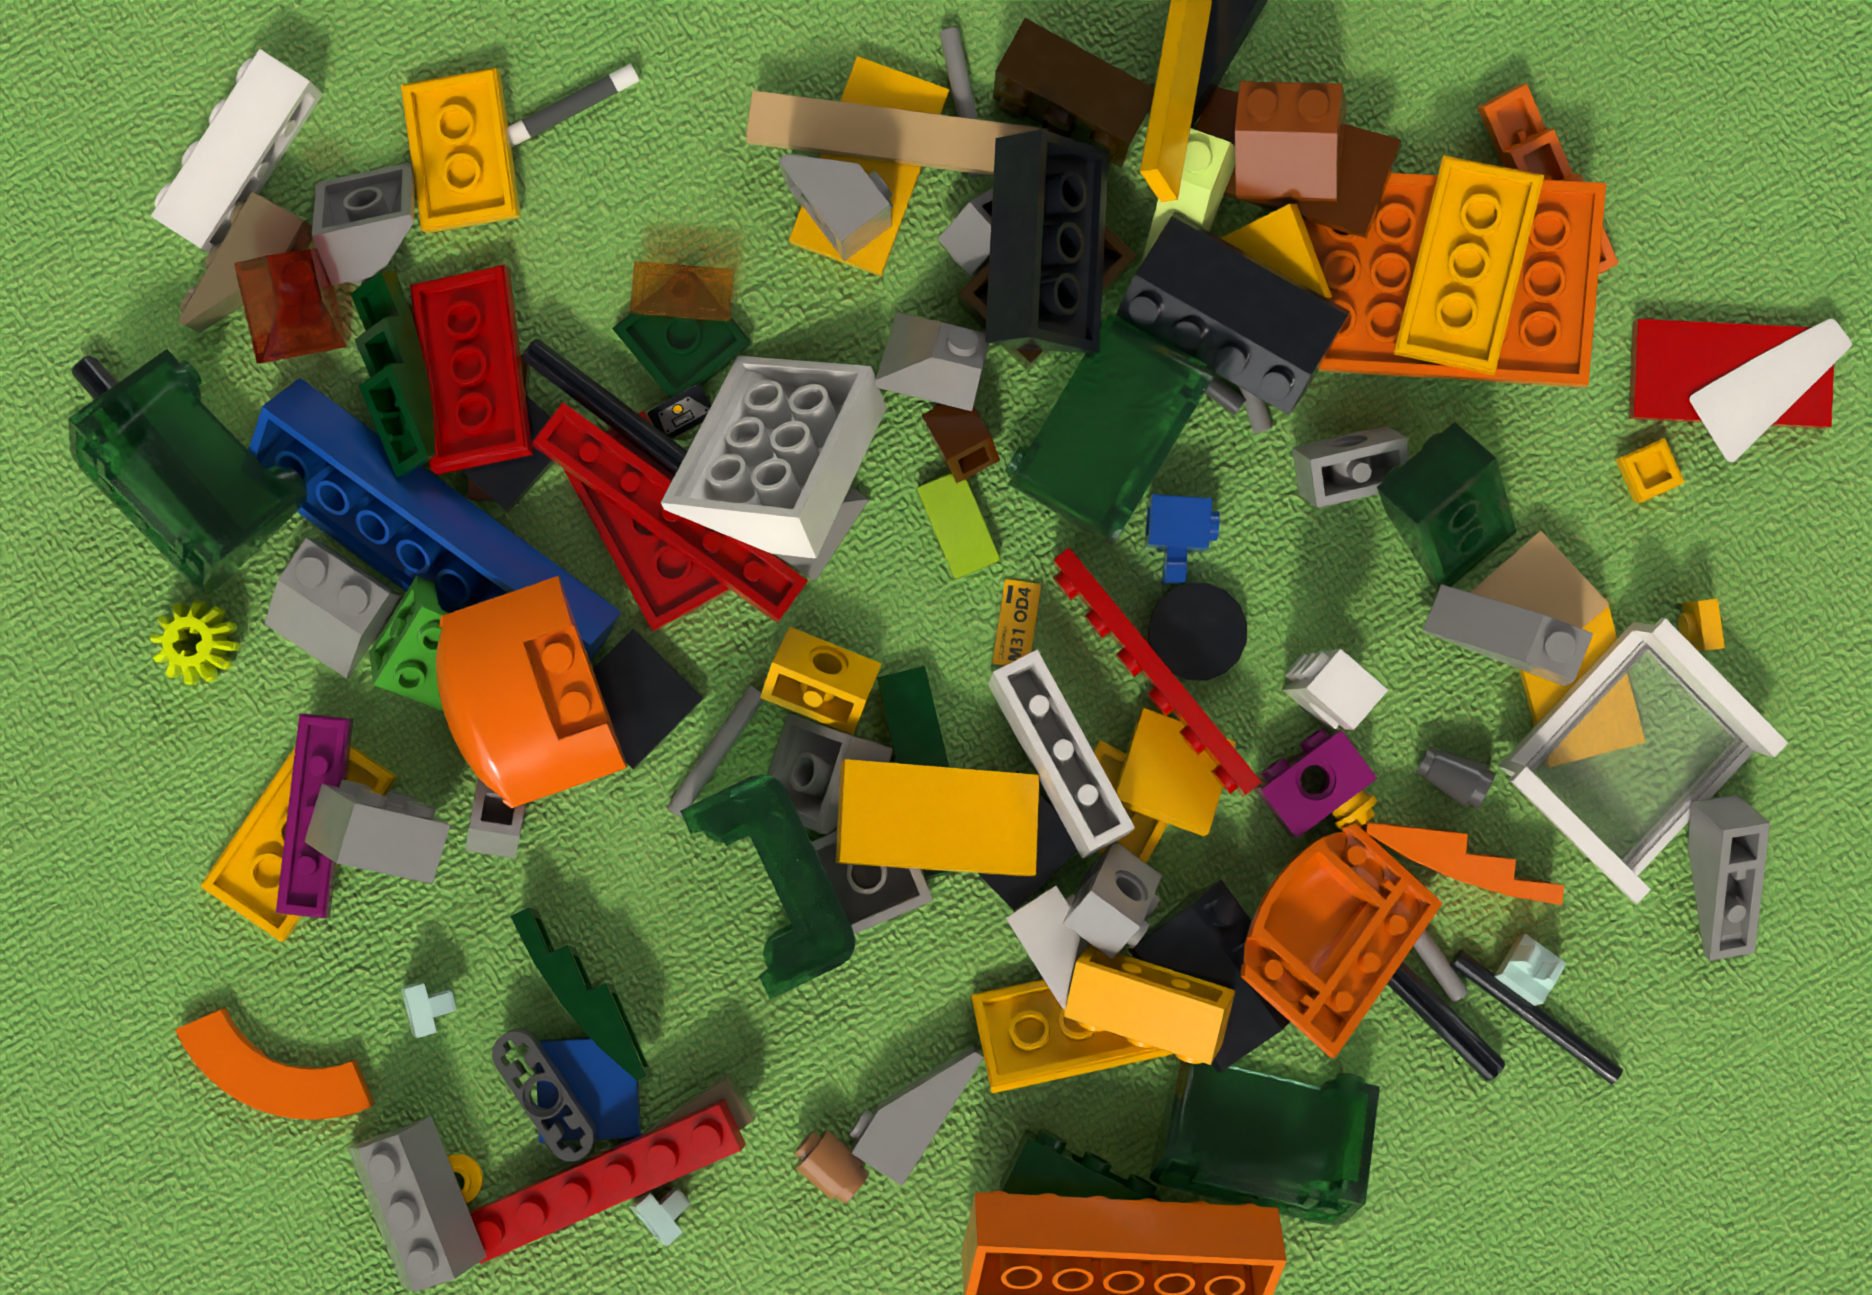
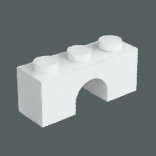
[1283,649,1388,730]

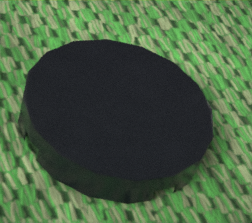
[1148,583,1247,681]

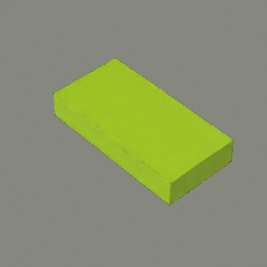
[916,474,1000,580]

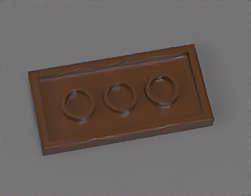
[1195,87,1402,239]

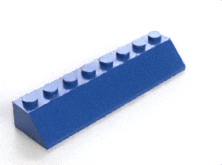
[241,378,621,662]

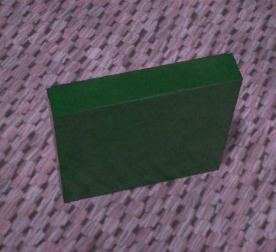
[612,266,752,399]

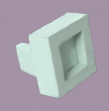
[1494,934,1566,1006]
[401,982,457,1038]
[629,1187,691,1246]

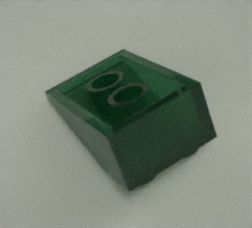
[1377,422,1516,591]

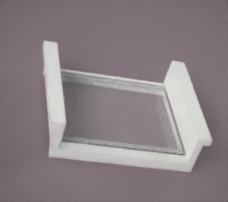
[1498,618,1788,904]

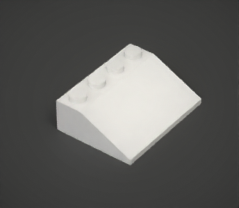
[661,356,886,559]

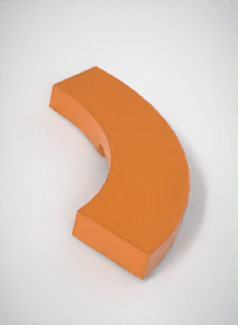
[175,1007,375,1120]

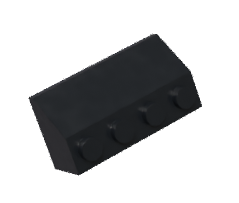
[985,129,1109,353]
[1116,213,1350,415]

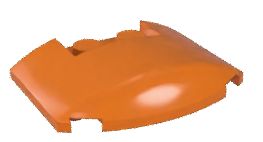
[436,576,627,808]
[1241,823,1443,1058]

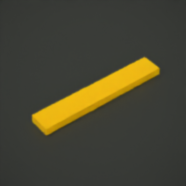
[1140,0,1212,202]

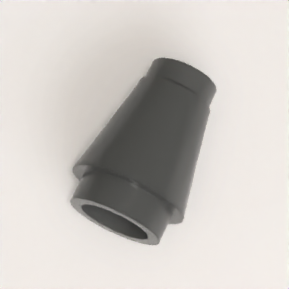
[1416,746,1496,808]

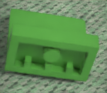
[369,576,449,712]

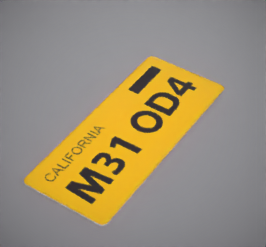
[992,579,1041,666]

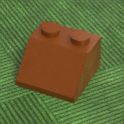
[1235,81,1347,202]

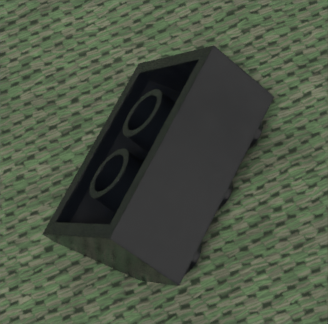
[1128,879,1290,1073]

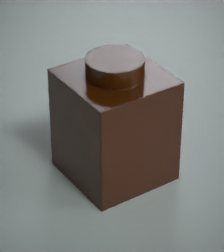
[922,403,1000,484]

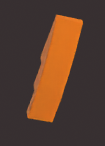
[1477,84,1619,275]
[1360,822,1564,905]

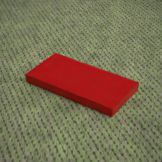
[410,264,533,475]
[1629,319,1834,429]
[563,411,730,632]

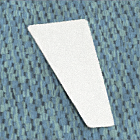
[1689,319,1852,462]

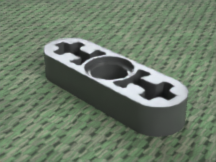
[492,1028,597,1161]

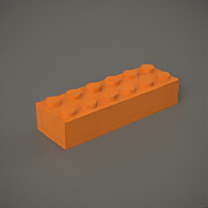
[962,1191,1287,1295]

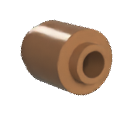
[794,1129,869,1204]

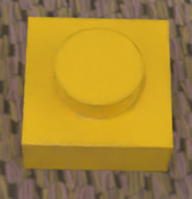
[1678,598,1725,651]

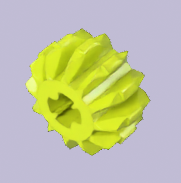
[149,600,241,685]

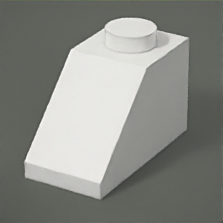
[1006,886,1089,1010]

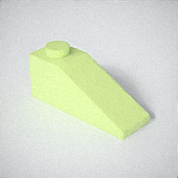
[1141,128,1235,264]

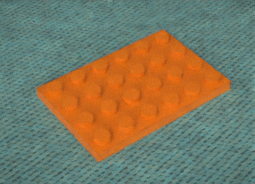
[1303,173,1606,388]

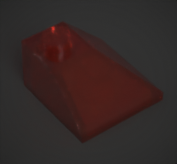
[234,249,347,364]

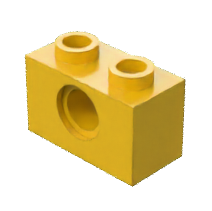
[760,626,882,735]

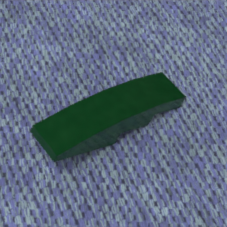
[350,271,436,477]
[877,666,957,880]
[510,908,653,1081]

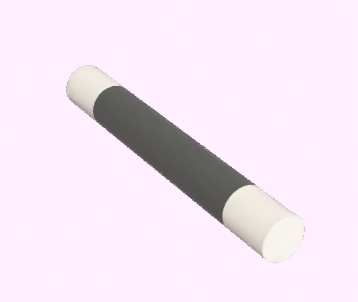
[508,63,640,148]

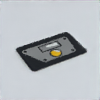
[648,385,712,439]

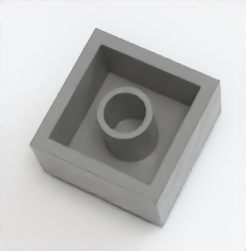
[304,780,450,884]
[800,830,933,940]

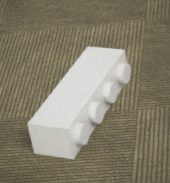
[151,49,323,253]
[988,649,1135,859]

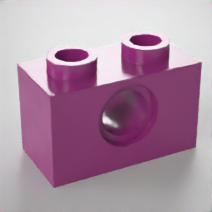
[1254,728,1378,838]

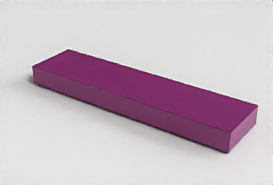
[276,713,354,919]

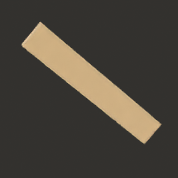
[746,90,1048,176]

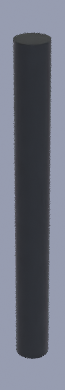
[1450,950,1623,1084]

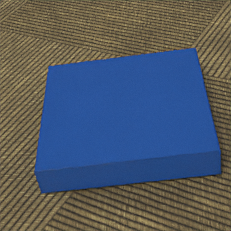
[536,1034,641,1142]

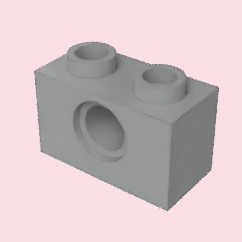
[1292,425,1413,508]
[1063,842,1162,959]

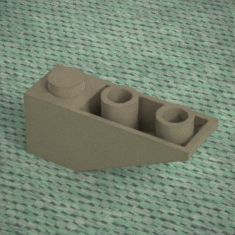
[178,191,313,333]

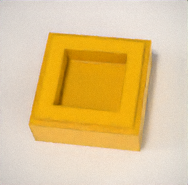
[1615,438,1685,504]

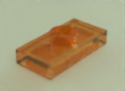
[630,261,735,322]

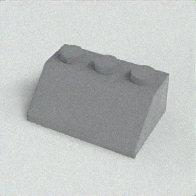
[347,1116,487,1292]

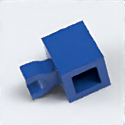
[1144,494,1220,584]

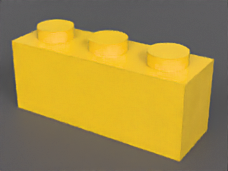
[1064,944,1236,1065]

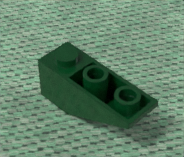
[1000,1129,1162,1202]

